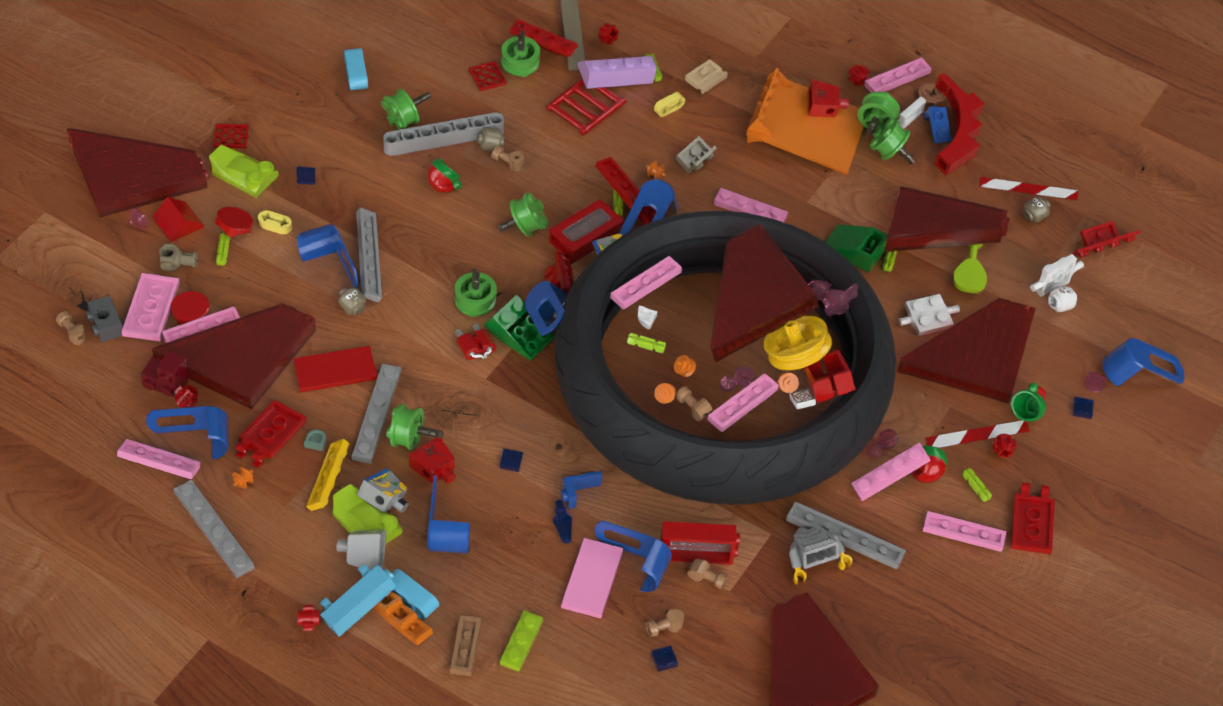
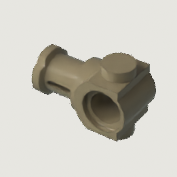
[159,244,198,271]

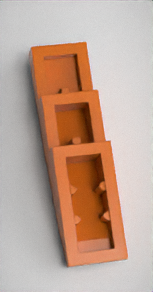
[373,591,433,646]

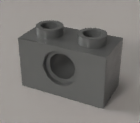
[86,296,122,342]

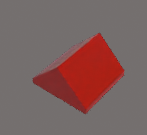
[153,196,204,242]

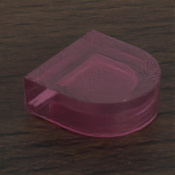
[130,208,149,229]
[1084,371,1107,392]

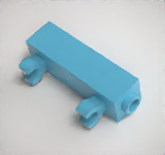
[319,564,396,637]

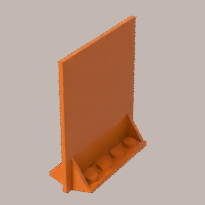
[746,68,864,175]

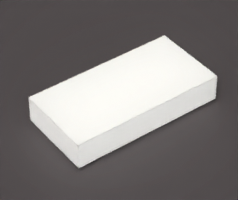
[899,97,926,129]

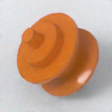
[646,161,666,179]
[674,355,696,377]
[777,372,799,393]
[654,383,676,404]
[232,467,254,489]

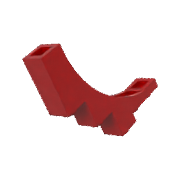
[934,73,985,176]

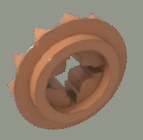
[918,83,946,106]

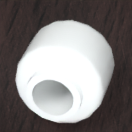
[1048,286,1077,312]

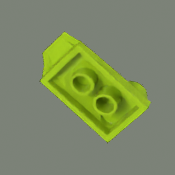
[209,145,279,198]
[333,484,403,544]

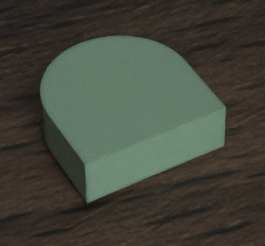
[304,429,327,451]

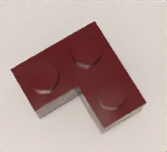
[141,351,189,398]

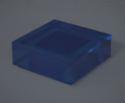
[296,166,316,185]
[1072,397,1094,419]
[500,449,523,472]
[651,646,678,672]

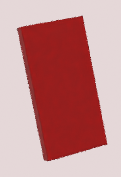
[293,346,377,393]

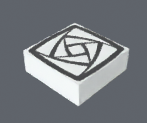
[790,389,816,409]

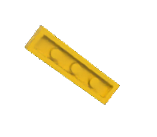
[306,439,349,511]

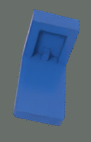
[923,106,951,144]
[561,471,602,509]

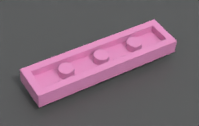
[864,58,932,92]
[714,188,788,223]
[610,256,682,310]
[162,307,242,350]
[708,373,779,432]
[117,439,200,480]
[851,442,931,501]
[923,511,1006,552]

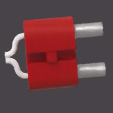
[455,324,496,360]

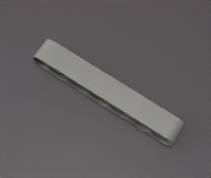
[383,113,504,156]

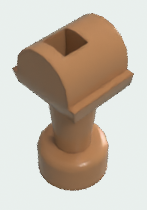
[491,146,524,172]
[56,311,85,345]
[675,386,712,421]
[687,559,728,590]
[645,609,684,638]

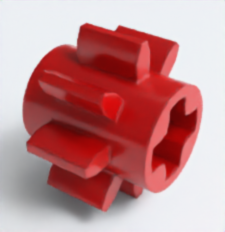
[597,23,619,45]
[848,64,870,86]
[174,385,199,408]
[992,433,1017,458]
[298,605,320,631]

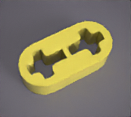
[654,92,686,117]
[258,210,292,234]

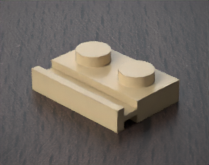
[685,59,728,94]

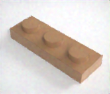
[450,615,481,676]

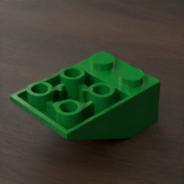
[825,224,889,273]
[484,295,555,360]

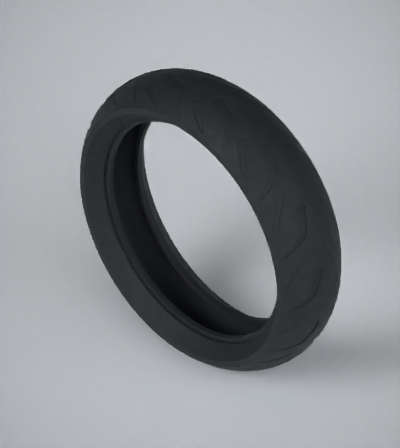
[555,211,896,505]

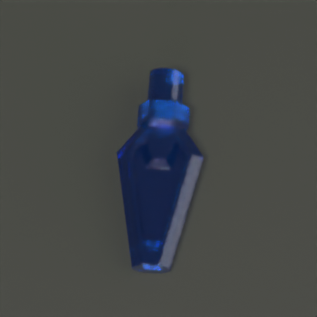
[553,500,572,544]

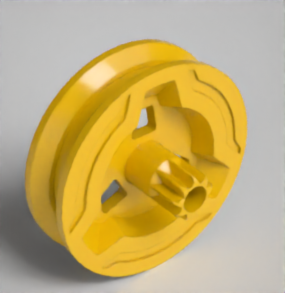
[764,316,832,370]

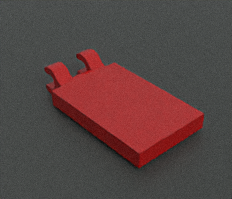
[235,400,307,468]
[1011,482,1055,555]

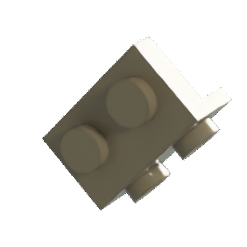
[674,136,717,174]

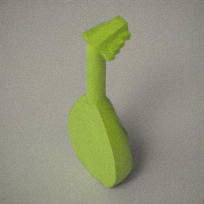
[953,239,987,294]

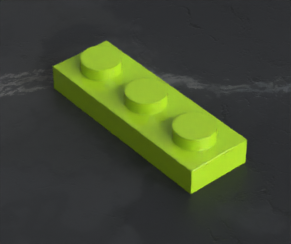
[500,611,543,672]

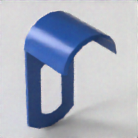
[620,179,678,236]
[297,224,358,288]
[525,281,568,336]
[1103,337,1184,386]
[146,406,229,459]
[427,475,470,554]
[595,520,672,592]

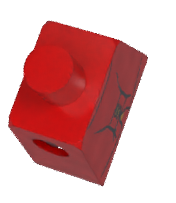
[808,79,849,117]
[409,437,456,484]

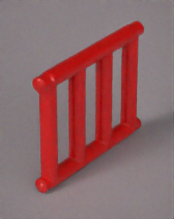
[545,78,627,136]

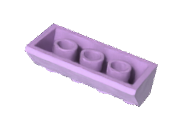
[577,56,656,88]

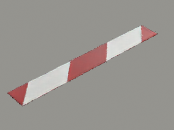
[980,177,1078,200]
[925,420,1030,448]

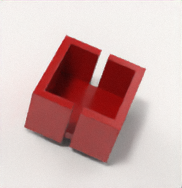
[803,350,855,403]

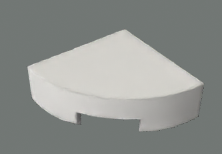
[637,305,657,330]

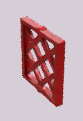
[468,61,507,91]
[214,124,249,149]

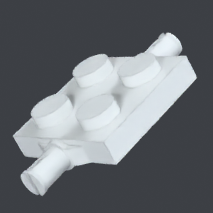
[1030,254,1084,297]
[898,294,960,336]

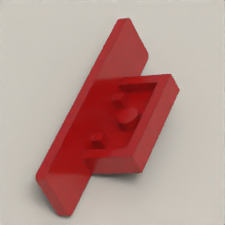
[510,19,578,57]
[1071,221,1141,258]
[543,251,575,294]

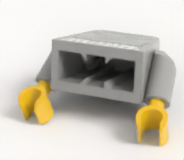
[789,527,852,585]

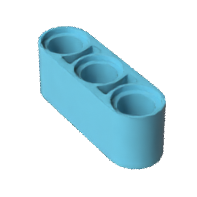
[344,48,368,91]
[391,569,439,620]

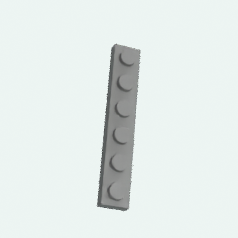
[356,208,382,302]
[352,364,401,464]
[174,480,254,579]
[786,502,906,569]

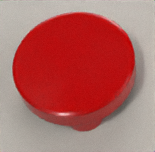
[214,206,253,237]
[171,291,210,325]

